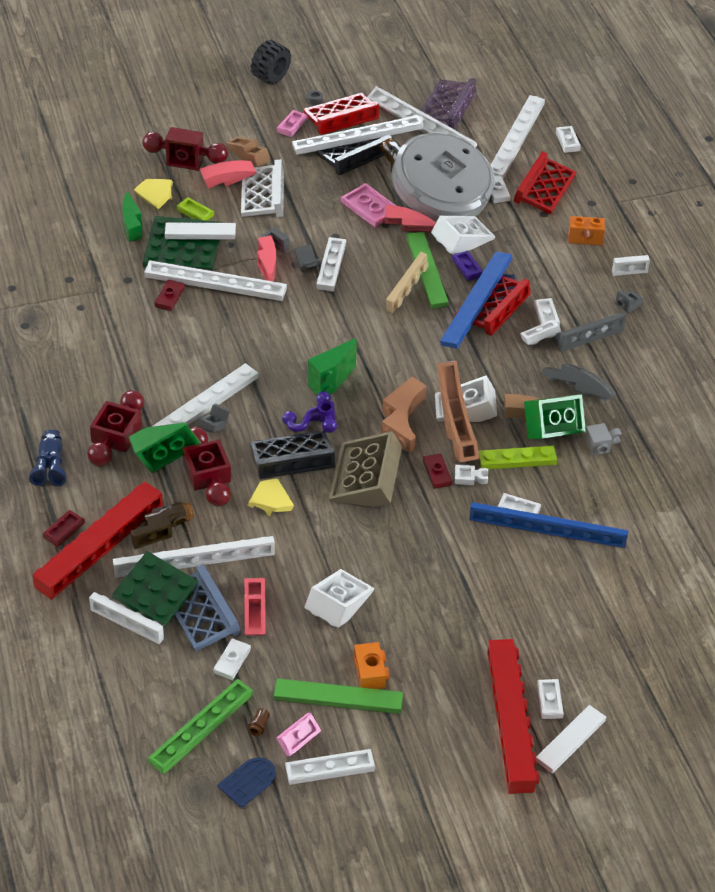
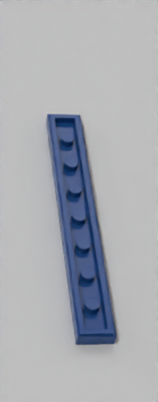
[440,251,512,349]
[469,502,629,548]

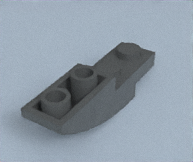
[542,363,616,400]

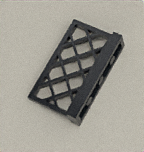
[316,135,393,175]
[250,430,335,479]

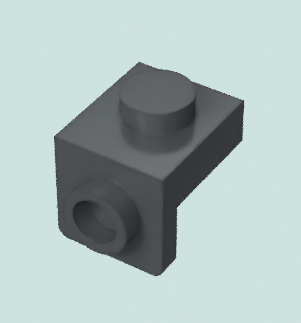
[262,227,289,254]
[615,290,644,313]
[198,404,230,433]

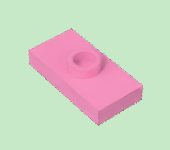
[277,110,307,137]
[276,713,321,756]

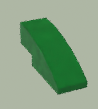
[122,192,142,242]

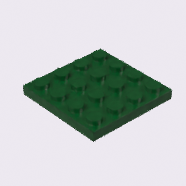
[143,216,223,271]

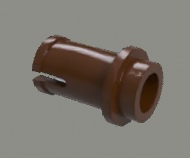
[248,708,270,736]

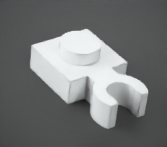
[455,465,488,485]

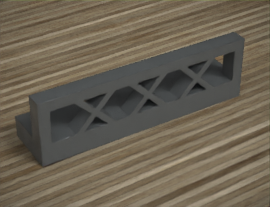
[553,312,626,352]

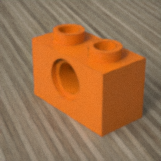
[568,216,605,245]
[354,642,390,689]

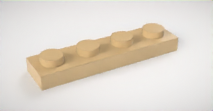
[386,252,429,313]

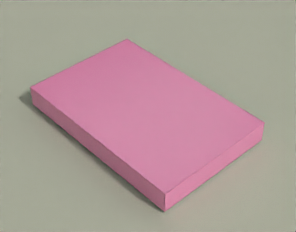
[340,183,397,227]

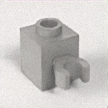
[585,423,622,455]

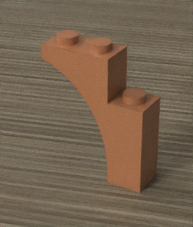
[381,377,426,453]

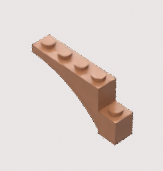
[437,360,479,462]

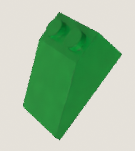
[308,338,357,395]
[524,394,586,439]
[129,422,201,473]

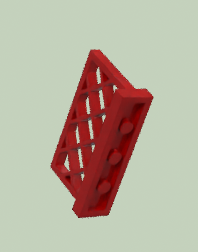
[304,93,379,135]
[513,151,577,214]
[455,276,531,336]

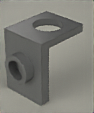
[294,244,321,271]

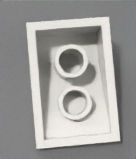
[431,216,495,254]
[435,375,497,422]
[304,569,374,628]

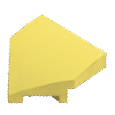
[134,179,173,210]
[247,479,294,516]

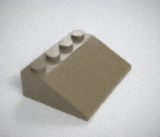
[329,431,402,507]

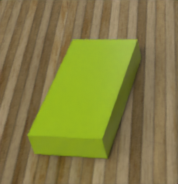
[177,197,214,221]

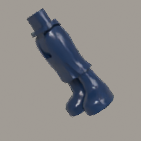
[29,430,66,486]

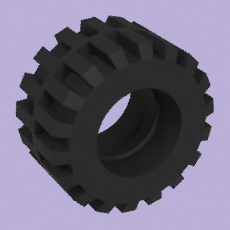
[250,40,291,85]

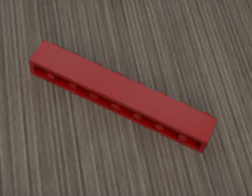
[32,481,163,600]
[487,639,539,794]

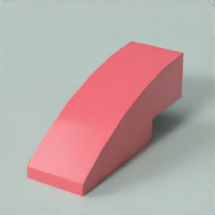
[200,160,257,189]
[385,205,436,232]
[257,235,276,282]
[244,578,266,636]

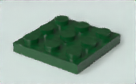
[112,551,198,629]

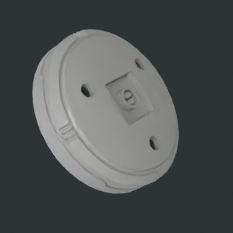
[392,133,495,220]

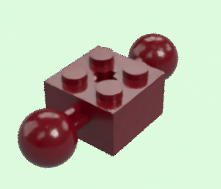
[142,127,228,171]
[87,390,144,467]
[182,427,231,507]

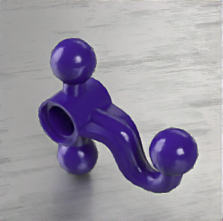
[282,391,337,433]

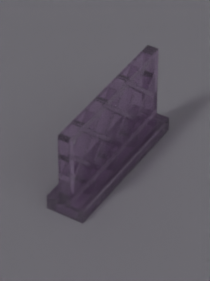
[421,78,477,129]

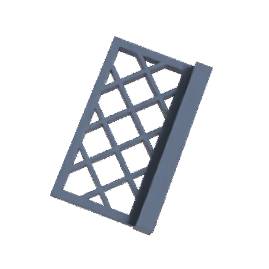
[175,564,241,652]

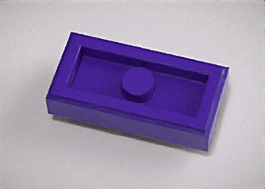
[452,250,483,281]

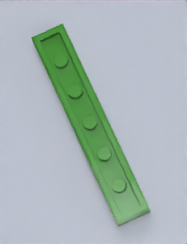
[407,232,448,309]
[148,679,253,775]
[274,679,403,714]

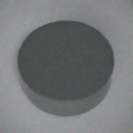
[307,90,323,105]

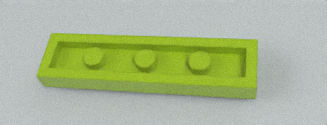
[478,446,557,469]

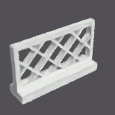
[241,159,284,217]

